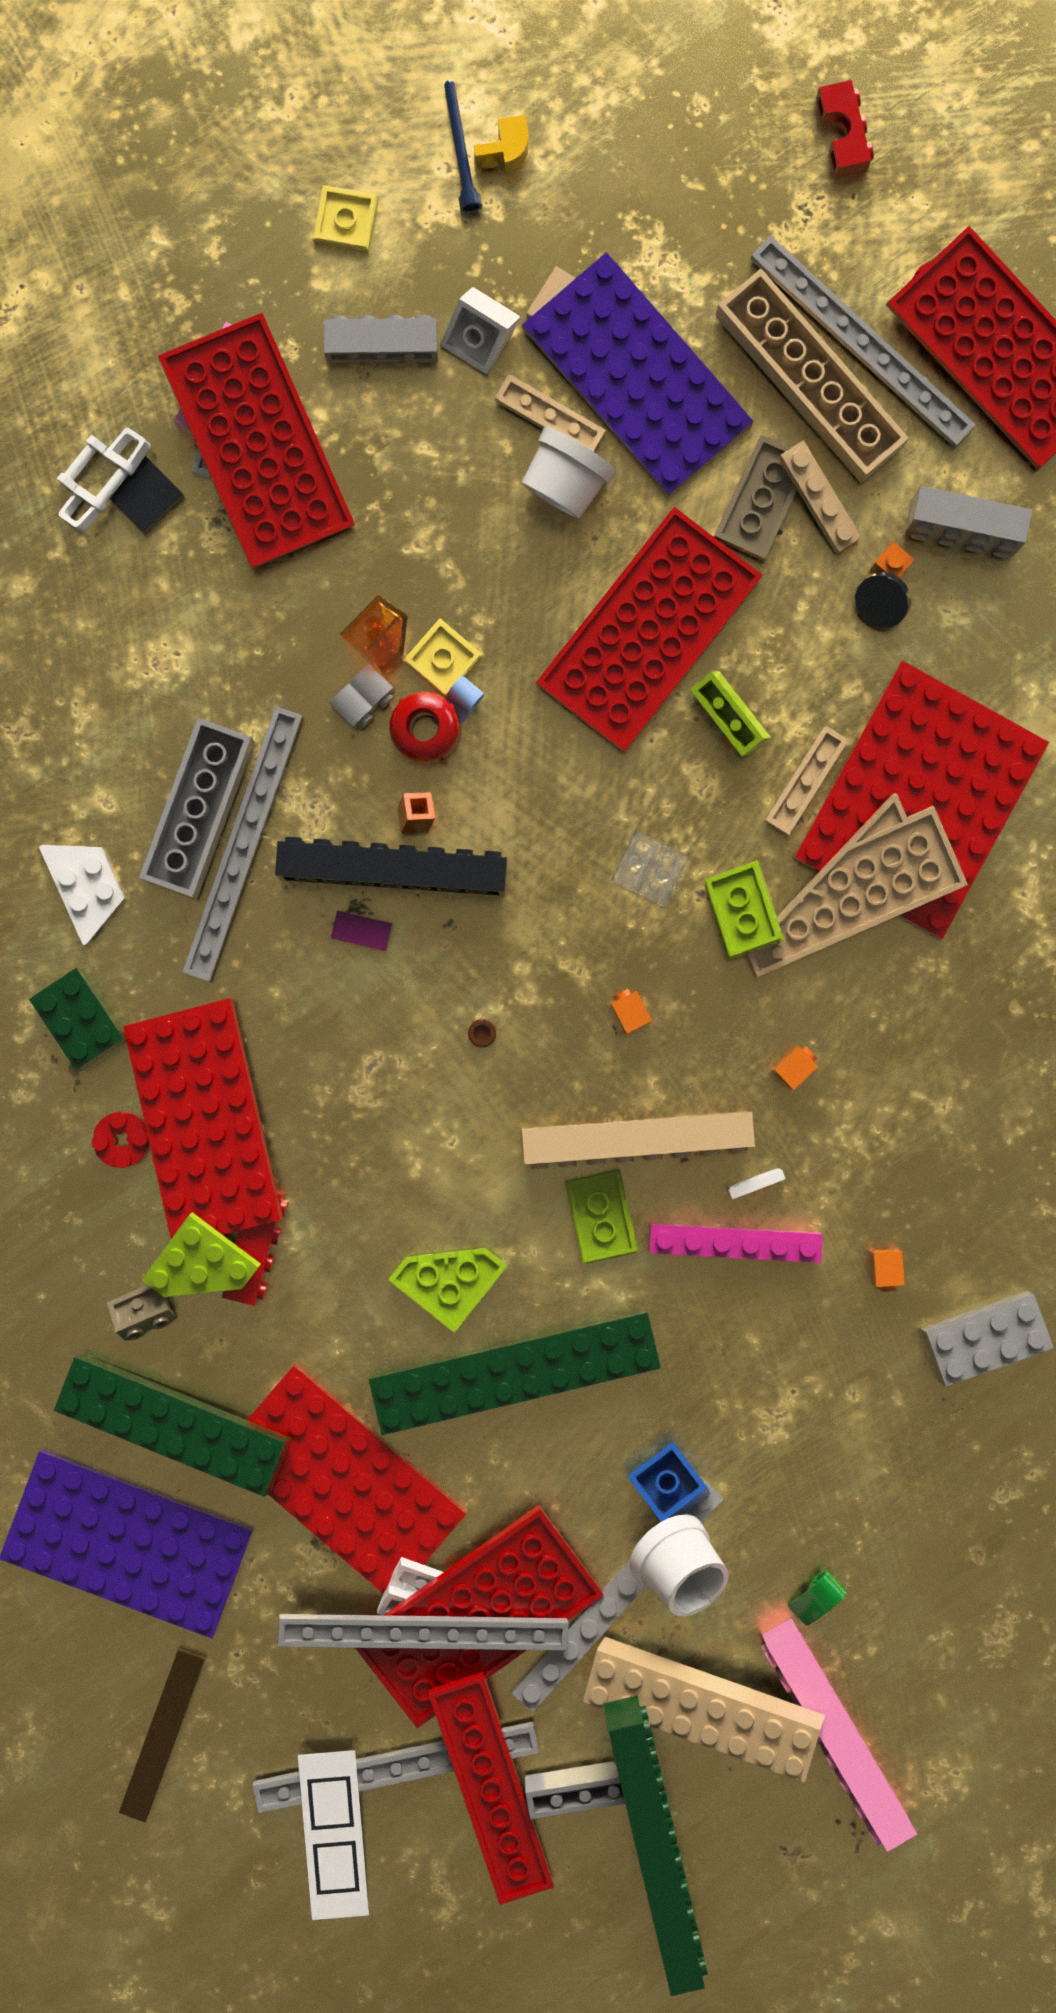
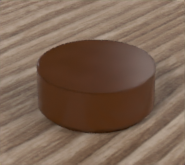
[468,1019,496,1048]

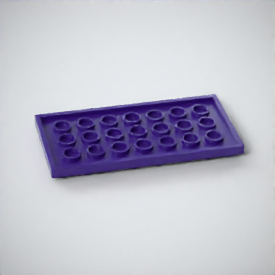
[522,252,753,496]
[0,1450,253,1639]

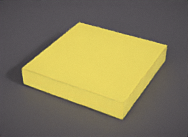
[313,185,378,252]
[403,619,483,698]

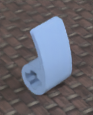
[431,676,484,725]

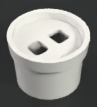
[521,426,617,519]
[629,1515,728,1617]

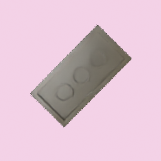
[714,435,797,561]

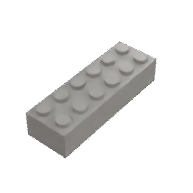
[139,718,255,900]

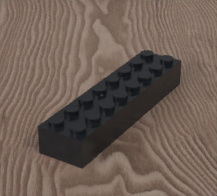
[275,837,507,896]

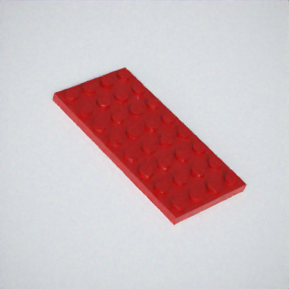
[886,226,1056,470]
[158,312,355,569]
[536,506,763,753]
[123,998,283,1239]
[247,1364,467,1594]
[355,1505,604,1728]

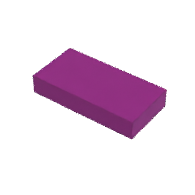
[331,911,392,951]

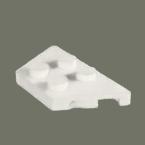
[39,845,126,946]

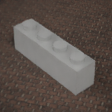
[324,315,438,362]
[525,1761,625,1819]

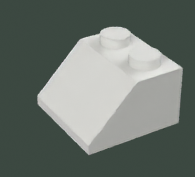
[440,287,520,375]

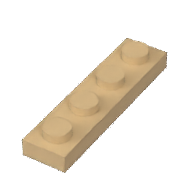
[495,374,606,452]
[778,440,861,554]
[764,725,848,836]

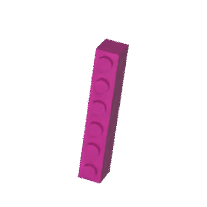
[648,1223,823,1263]

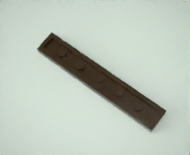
[119,1647,206,1822]

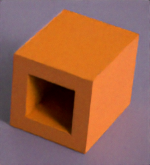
[870,541,915,578]
[397,793,435,833]
[610,989,652,1034]
[772,1046,819,1090]
[870,1249,905,1292]

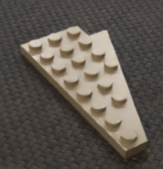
[747,793,968,977]

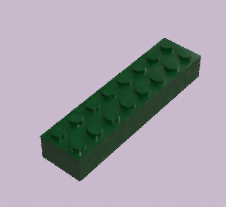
[53,1354,292,1497]

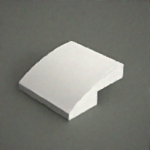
[377,1557,443,1615]

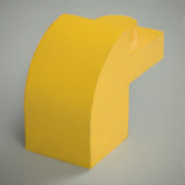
[474,115,529,174]

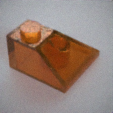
[340,594,408,675]

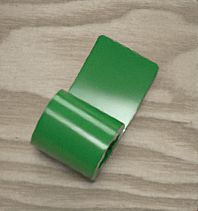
[788,1570,847,1626]

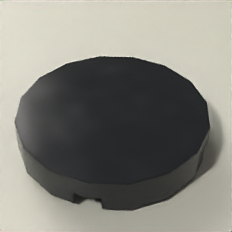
[855,572,912,628]

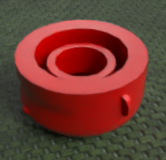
[389,692,461,765]

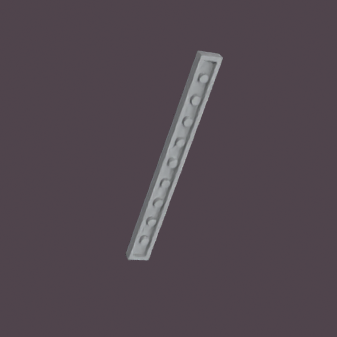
[751,235,976,448]
[183,706,303,982]
[511,1478,724,1713]
[277,1614,569,1650]
[252,1721,539,1813]

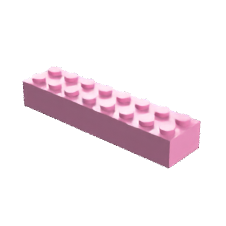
[762,1618,917,1852]

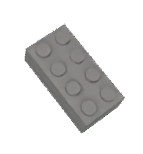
[904,486,1032,558]
[921,1291,1054,1386]

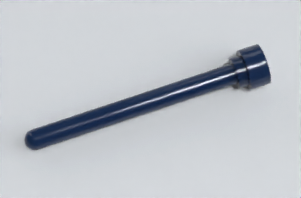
[444,80,482,213]

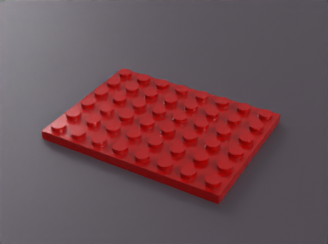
[793,660,1049,940]

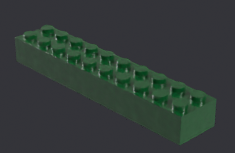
[368,1309,661,1435]
[603,1695,708,1996]

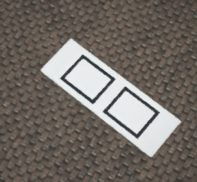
[298,1750,369,1920]

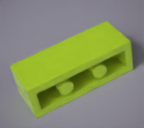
[690,671,771,757]

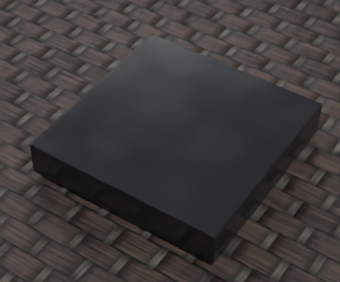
[110,455,184,535]

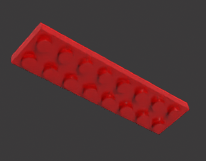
[428,1672,554,1905]

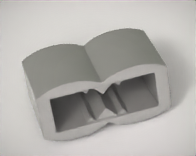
[329,664,394,730]

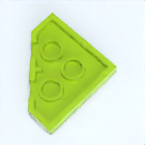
[142,1213,261,1297]
[388,1247,508,1333]

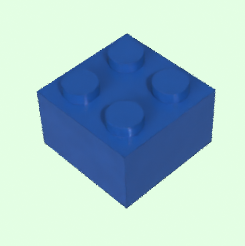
[627,1442,711,1522]

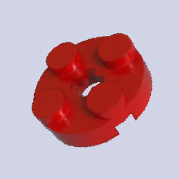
[92,1112,150,1168]

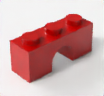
[816,80,874,179]

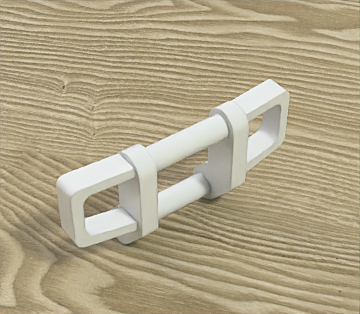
[57,428,150,532]

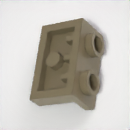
[107,1285,176,1341]

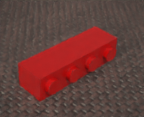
[222,1192,288,1306]

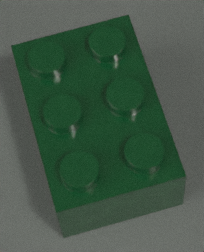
[29,968,127,1071]

